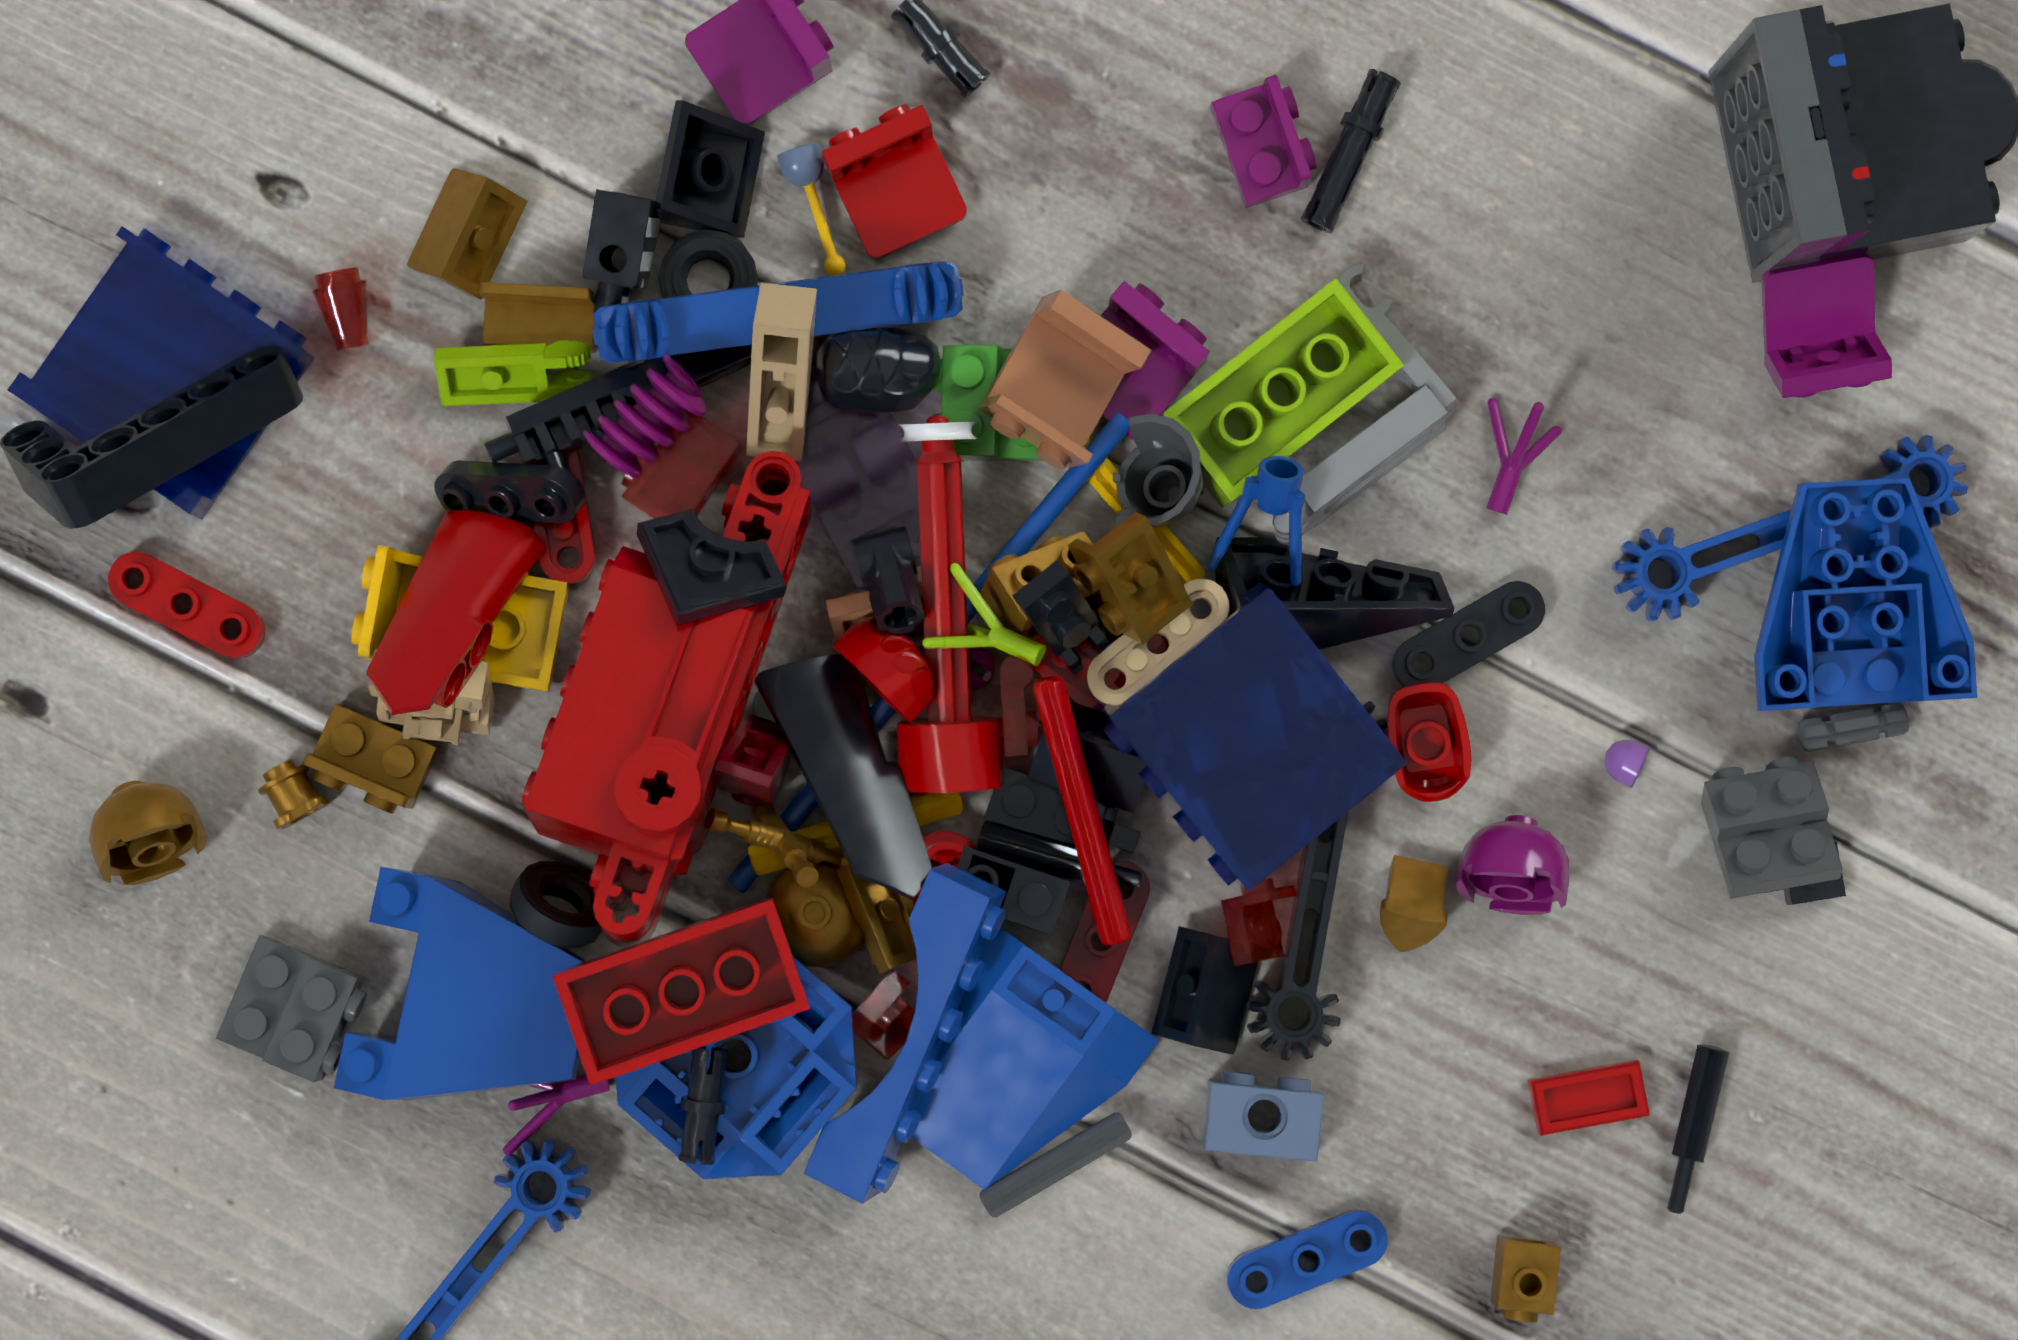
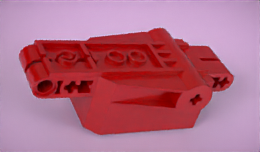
[521,451,812,948]

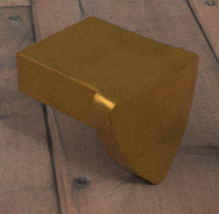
[1380,855,1449,952]

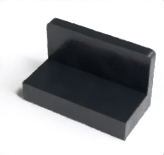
[1151,926,1261,1055]

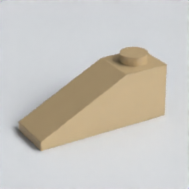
[746,283,817,461]

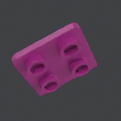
[685,0,834,125]
[1762,252,1892,398]
[1101,280,1210,440]

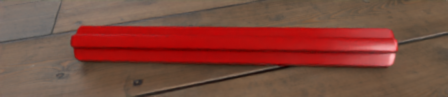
[1033,676,1131,945]

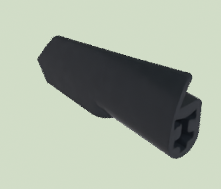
[754,654,932,900]

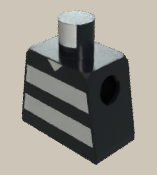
[583,189,661,313]

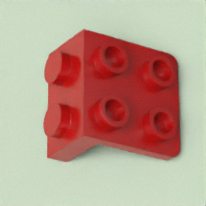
[822,104,967,259]

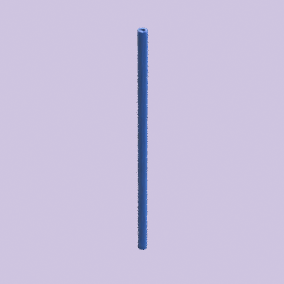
[727,411,1130,894]

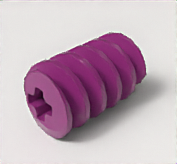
[583,354,707,478]

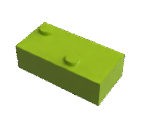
[1161,278,1405,508]

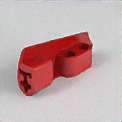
[366,510,544,715]

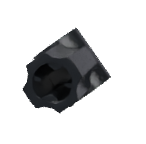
[852,525,925,635]

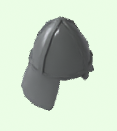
[1113,413,1204,527]

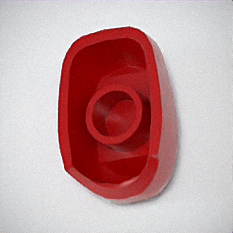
[832,616,934,723]
[1388,682,1472,802]

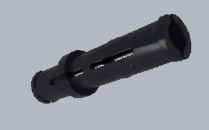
[1300,69,1401,233]

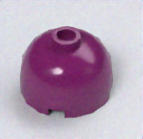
[1456,815,1569,915]

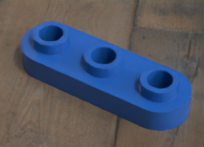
[1227,1209,1388,1309]

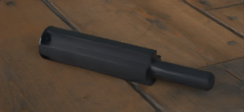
[977,820,1144,888]
[1667,1044,1730,1214]

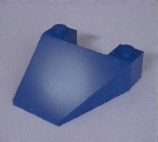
[334,867,586,1100]

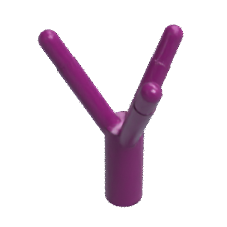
[1486,397,1562,515]
[503,1074,610,1155]

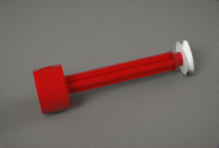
[897,415,1004,793]

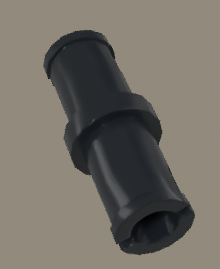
[891,0,991,98]
[678,1046,729,1165]

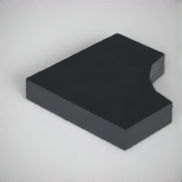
[636,509,786,626]

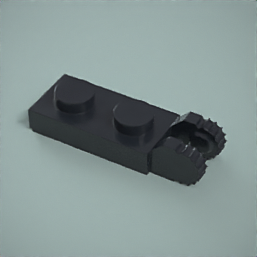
[1012,560,1111,676]

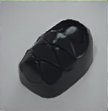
[817,327,941,412]

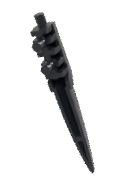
[484,344,752,473]

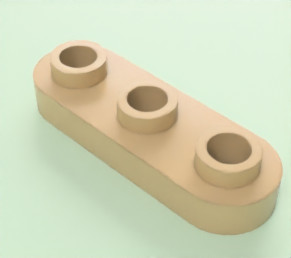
[1087,579,1229,708]

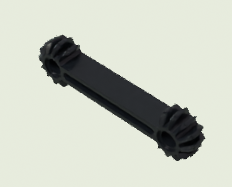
[1245,692,1389,1061]

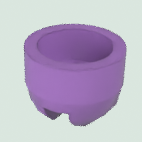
[1605,740,1650,788]

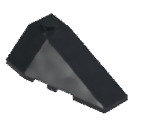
[1215,537,1455,660]

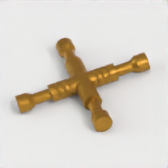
[704,803,849,888]

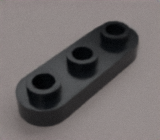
[434,460,586,524]
[1392,581,1545,687]

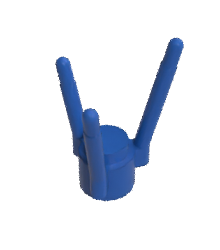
[1206,456,1305,586]

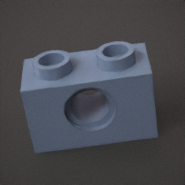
[1202,1071,1324,1162]

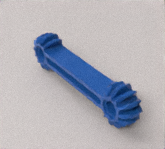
[592,261,964,363]
[1612,435,1968,621]
[396,1138,591,1340]

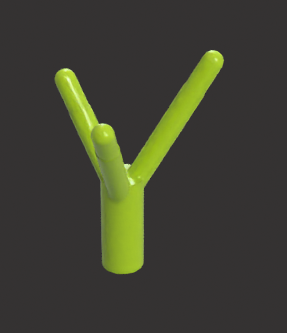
[922,563,1046,666]

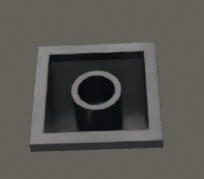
[654,100,765,238]

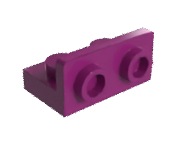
[1210,75,1317,208]

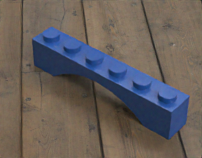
[803,863,1006,1204]

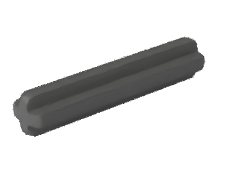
[980,1112,1132,1217]

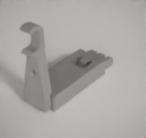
[1274,264,1457,545]

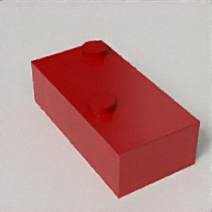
[552,896,810,1086]

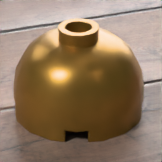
[89,781,208,885]
[764,861,865,967]

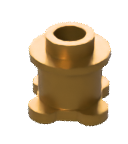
[258,759,331,829]

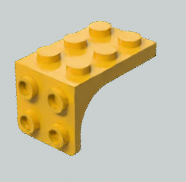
[351,545,570,693]

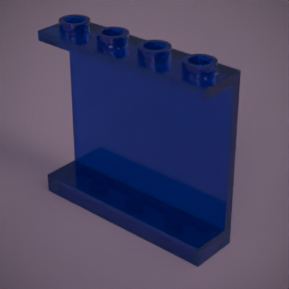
[8,226,315,520]
[1101,582,1408,892]

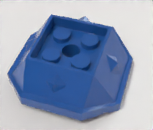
[615,956,857,1179]

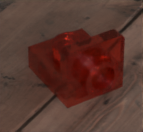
[1221,878,1297,966]
[852,969,915,1060]

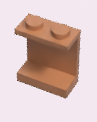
[978,290,1151,469]

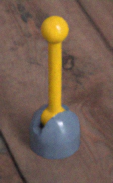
[777,143,846,276]

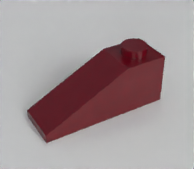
[714,713,792,807]

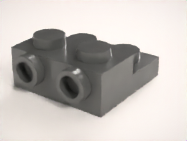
[1701,757,1843,899]
[215,935,367,1082]

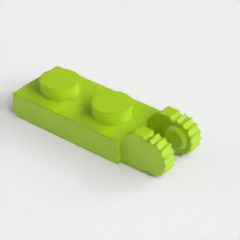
[433,340,594,406]

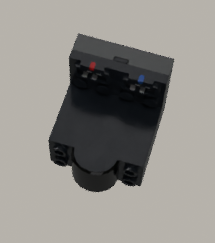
[1708,3,2018,283]

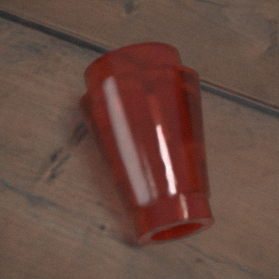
[312,267,369,351]

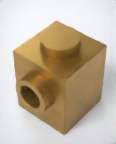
[1490,1235,1561,1323]

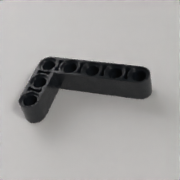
[0,345,304,529]

